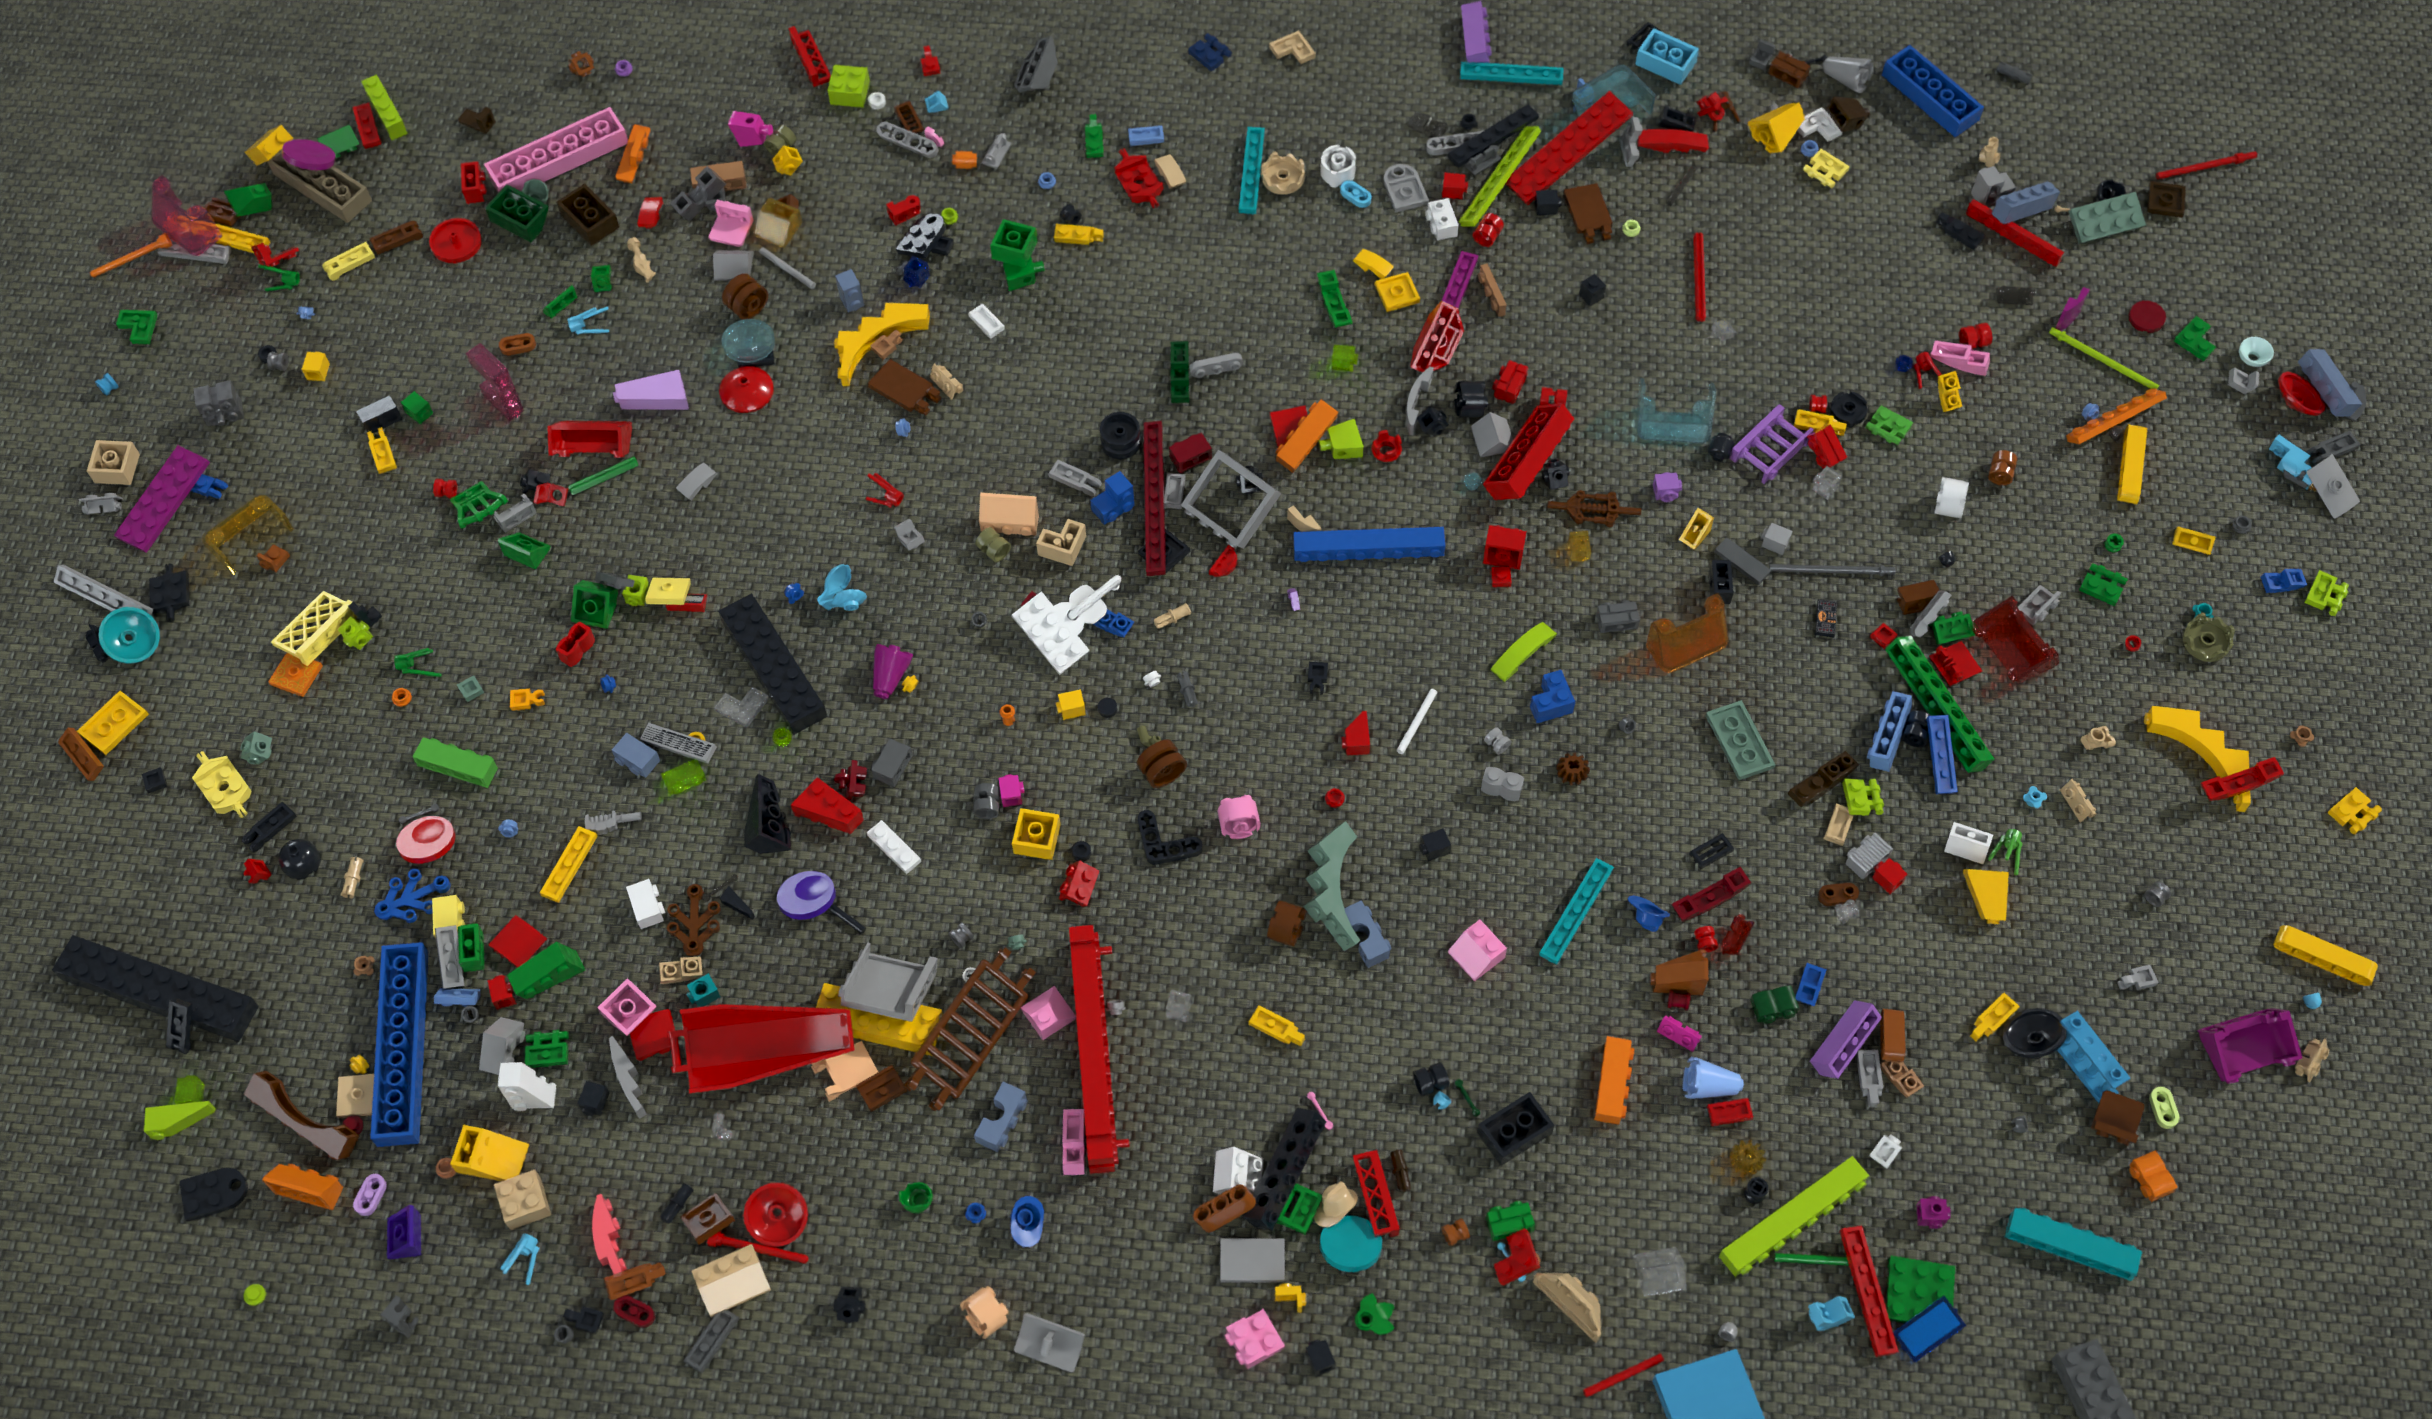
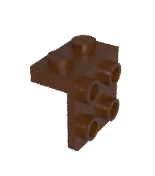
[2091,1090,2145,1146]

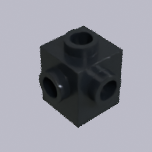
[1416,407,1449,436]
[1541,459,1570,490]
[1236,466,1263,494]
[833,1287,866,1323]

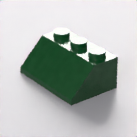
[485,184,549,243]

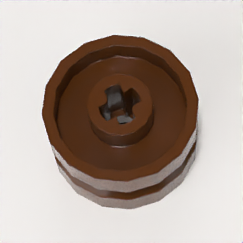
[722,273,768,320]
[1137,739,1187,788]

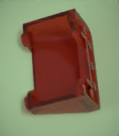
[1972,596,2059,684]

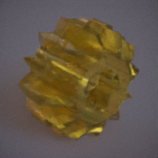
[1730,1139,1766,1176]

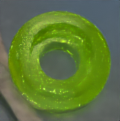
[772,727,792,746]

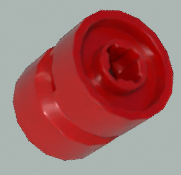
[1473,213,1504,247]
[1959,322,1993,349]
[1539,387,1568,407]

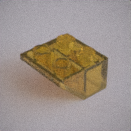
[754,197,802,248]

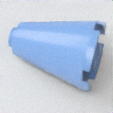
[1683,1057,1744,1099]

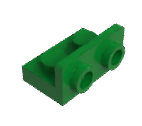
[1928,611,1975,645]

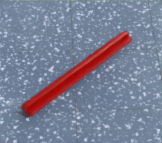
[1693,232,1706,322]

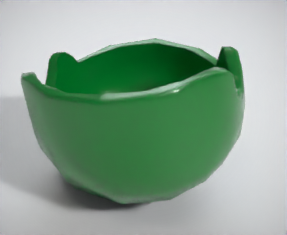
[899,1182,933,1214]

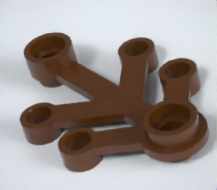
[667,884,721,957]

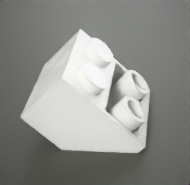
[1213,1147,1263,1195]

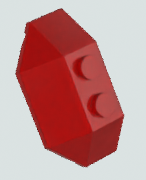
[1410,301,1464,373]

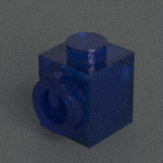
[903,256,930,288]

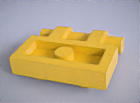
[2328,787,2382,834]

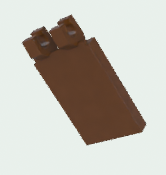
[1563,183,1613,244]
[868,359,941,416]

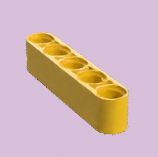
[2117,424,2147,504]
[2274,925,2378,986]

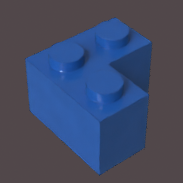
[1090,471,1134,525]
[1530,670,1575,723]

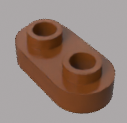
[499,333,536,356]

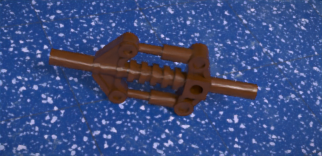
[1547,490,1642,527]

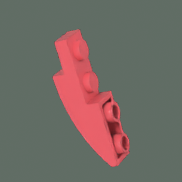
[592,1194,627,1274]

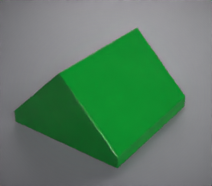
[498,532,551,570]

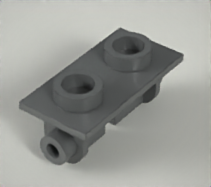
[1464,145,1502,176]

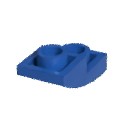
[1093,609,1134,637]

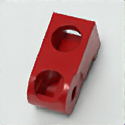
[886,195,921,226]

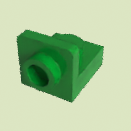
[591,265,612,292]

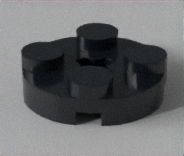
[1830,392,1868,428]

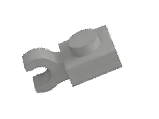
[2117,965,2159,990]

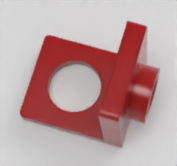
[534,483,568,506]

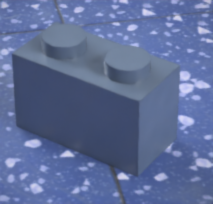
[835,269,864,312]
[612,733,660,778]

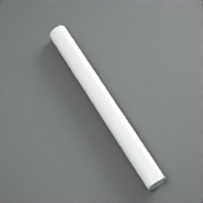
[1397,689,1437,754]

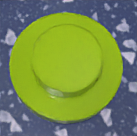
[940,208,958,225]
[243,1284,266,1306]

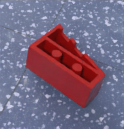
[791,777,864,834]

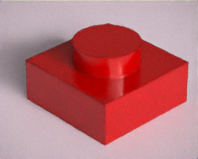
[1491,567,1512,587]

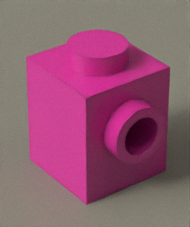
[999,774,1025,807]

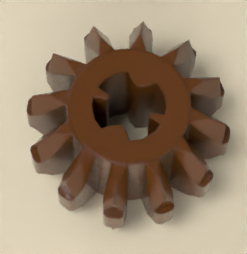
[1556,752,1590,786]

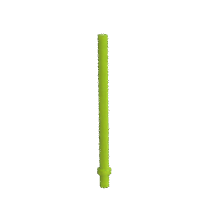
[2049,327,2160,389]

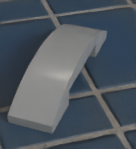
[1406,367,1434,436]

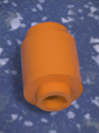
[952,151,977,169]

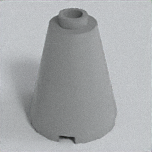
[1822,56,1873,93]

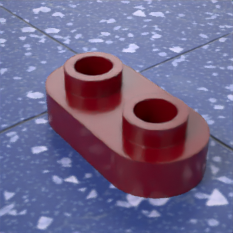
[613,1295,655,1328]

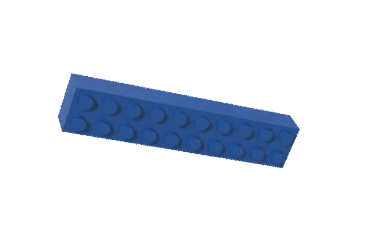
[370,942,429,1147]

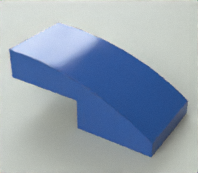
[2261,569,2307,593]
[1795,963,1826,1007]

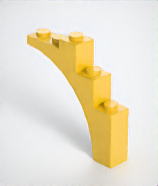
[834,303,930,386]

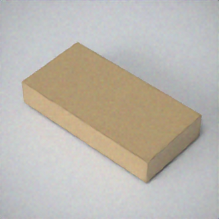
[1824,803,1854,846]

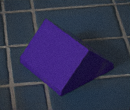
[387,1205,421,1259]

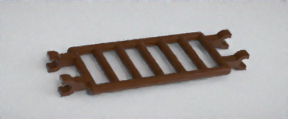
[903,947,1036,1111]

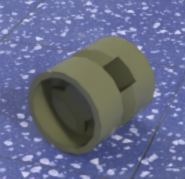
[764,125,797,156]
[975,527,1011,562]

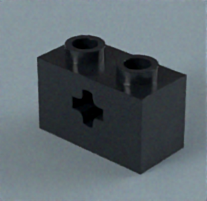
[1709,560,1734,604]

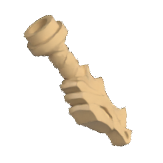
[627,238,656,282]

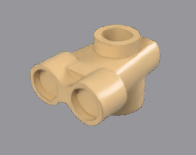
[1979,137,2000,167]
[2081,726,2116,750]

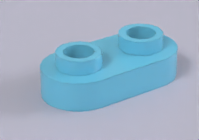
[1340,180,1372,208]

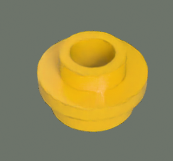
[902,675,919,693]
[350,1055,369,1075]

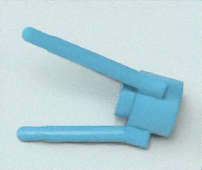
[567,307,609,335]
[500,1234,540,1285]

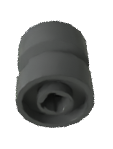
[973,783,1000,819]

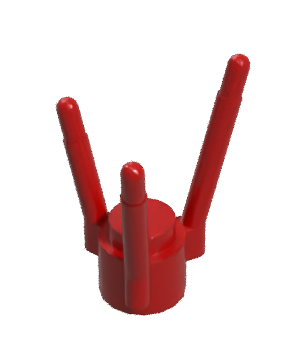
[1914,352,1942,389]
[865,473,904,508]

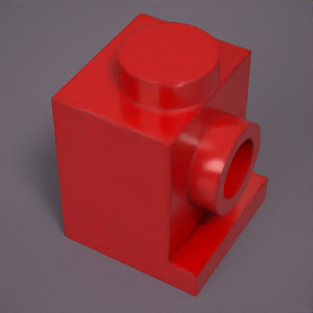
[488,975,517,1010]

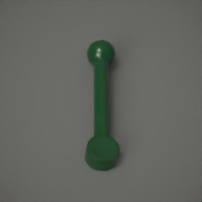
[1455,1079,1480,1117]

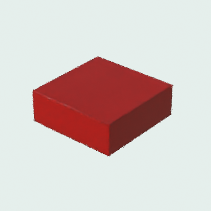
[1870,623,1898,649]

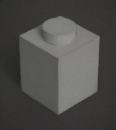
[1761,523,1793,555]

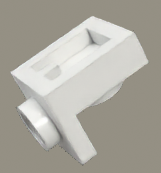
[1869,1134,1903,1168]

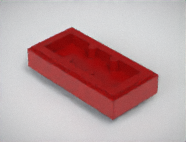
[1707,1098,1753,1126]

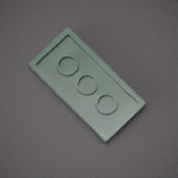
[2069,192,2146,244]
[1705,700,1775,780]

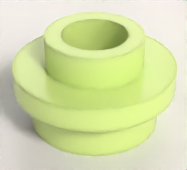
[1622,220,1640,237]

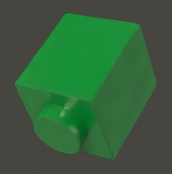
[400,391,433,424]

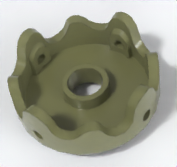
[2183,613,2235,662]

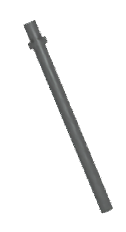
[1769,564,1896,576]

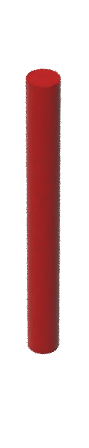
[1583,1353,1664,1398]

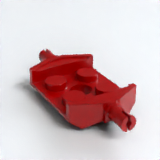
[1114,148,1163,209]

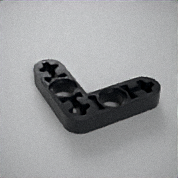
[1138,810,1203,865]

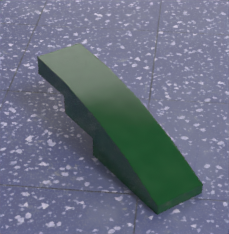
[1171,341,1189,403]

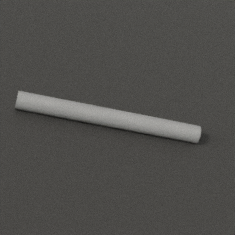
[759,247,816,289]

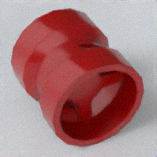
[433,479,457,498]
[1694,926,1719,953]

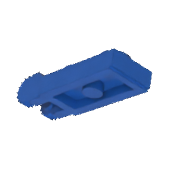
[191,474,228,499]

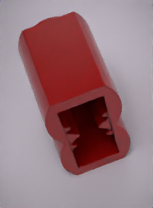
[556,622,595,667]

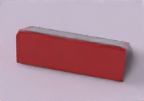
[665,594,707,612]

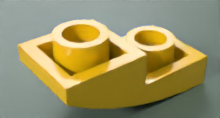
[1353,249,1394,279]
[1938,371,1962,412]

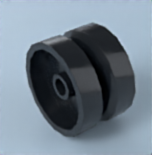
[1099,412,1141,460]

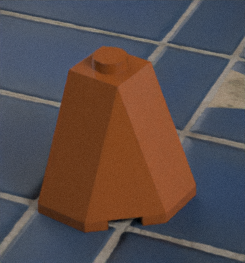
[1650,950,1708,996]

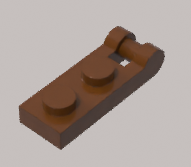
[369,221,423,255]

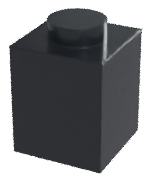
[1534,190,1561,216]
[1579,274,1606,306]
[1419,828,1451,861]
[577,1081,610,1116]
[1305,1339,1336,1377]

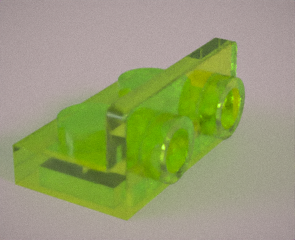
[661,759,707,796]

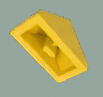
[1679,508,1714,550]

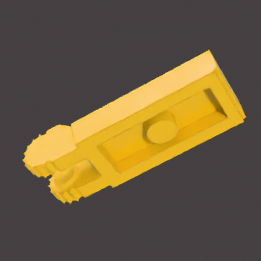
[367,427,397,474]

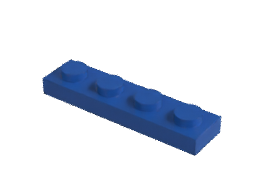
[1927,715,1958,795]

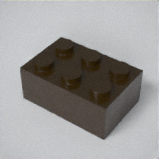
[556,183,620,246]

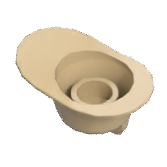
[1314,1182,1358,1227]

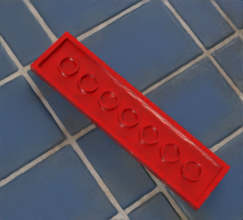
[1505,91,1633,206]

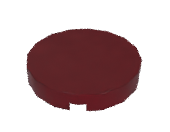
[2129,301,2166,333]

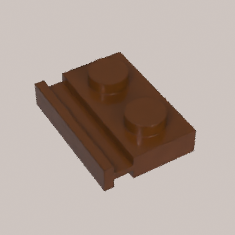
[199,197,241,226]
[856,1065,907,1112]

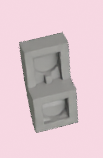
[676,462,717,501]

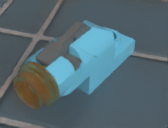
[2269,435,2317,492]

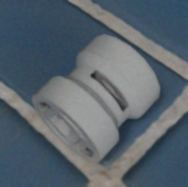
[1484,727,1512,755]

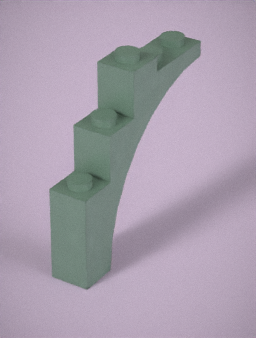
[1304,821,1360,951]

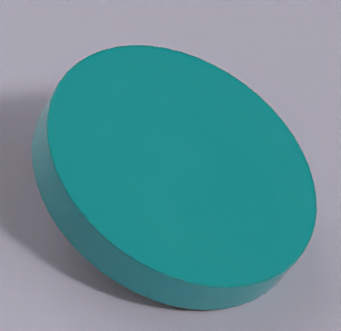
[1320,1216,1382,1272]

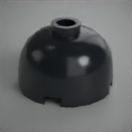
[278,839,321,880]

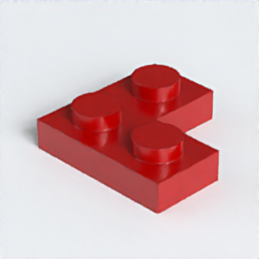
[1494,1228,1540,1286]

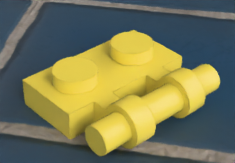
[1803,149,1850,188]

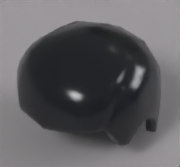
[2096,179,2126,201]

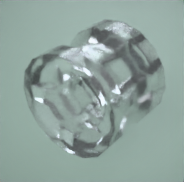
[1835,899,1860,924]

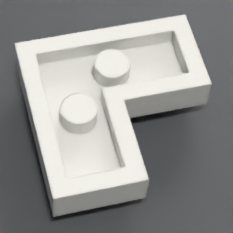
[1797,108,1842,142]

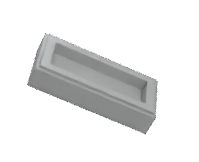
[1164,473,1186,509]

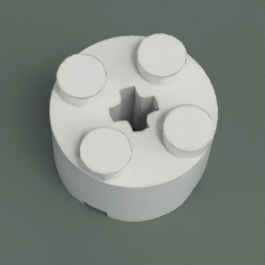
[1320,145,1356,188]
[1935,477,1969,518]

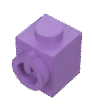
[1653,472,1682,502]

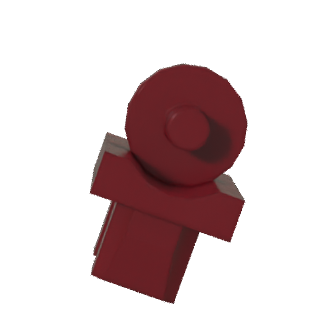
[834,760,867,800]

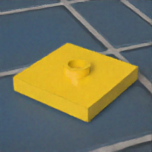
[1374,272,1420,312]

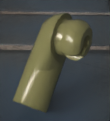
[1137,726,1161,747]

